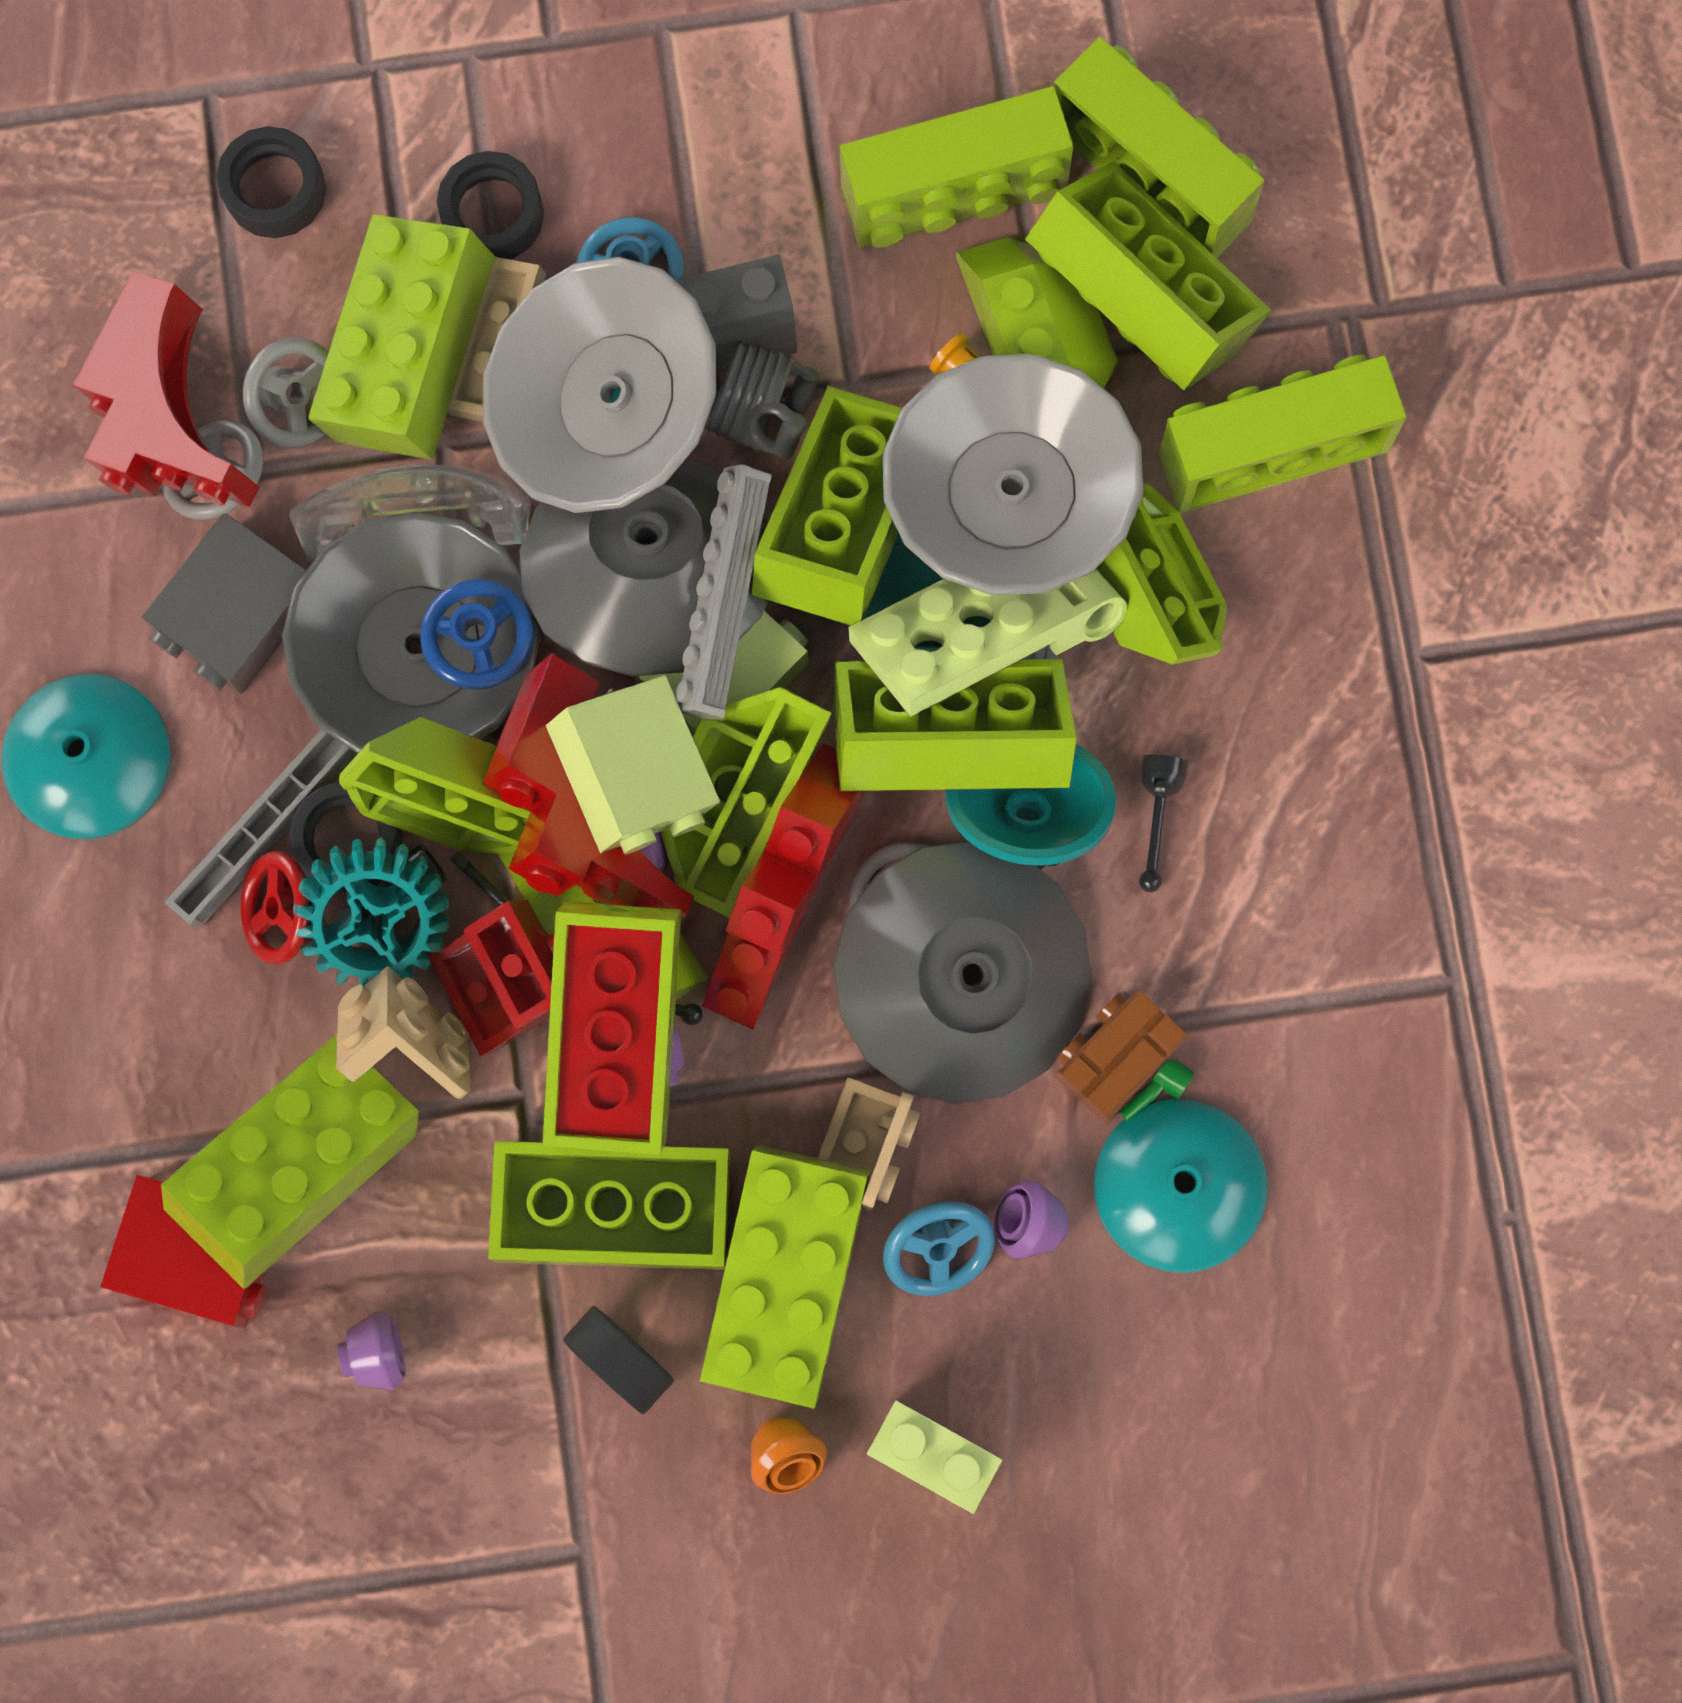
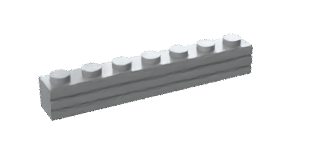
[676,464,771,720]
[164,729,357,931]

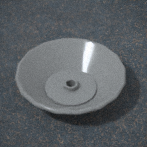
[483,257,716,513]
[883,354,1144,595]

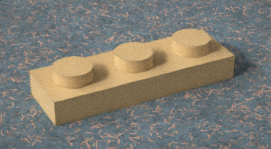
[448,257,546,422]

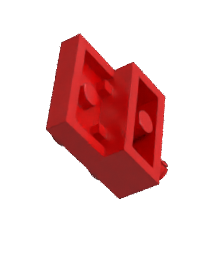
[428,900,554,1056]

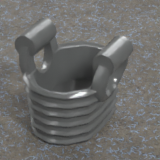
[706,340,819,459]

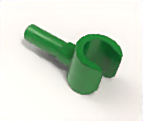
[1118,1060,1194,1122]

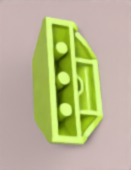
[956,237,1117,389]
[1096,482,1227,665]
[661,687,832,918]
[339,717,530,854]

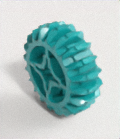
[293,838,449,986]

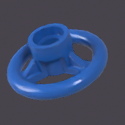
[420,579,534,690]

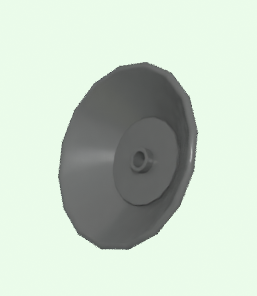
[519,459,768,676]
[282,511,541,754]
[833,841,1092,1104]

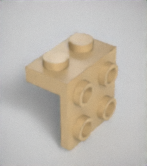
[336,966,470,1099]
[818,1078,921,1211]

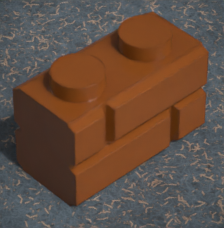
[1056,989,1188,1124]

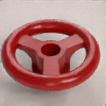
[240,851,312,965]

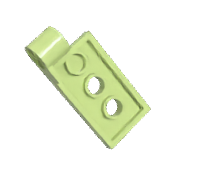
[849,569,1127,717]

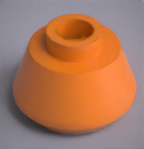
[751,1417,827,1494]

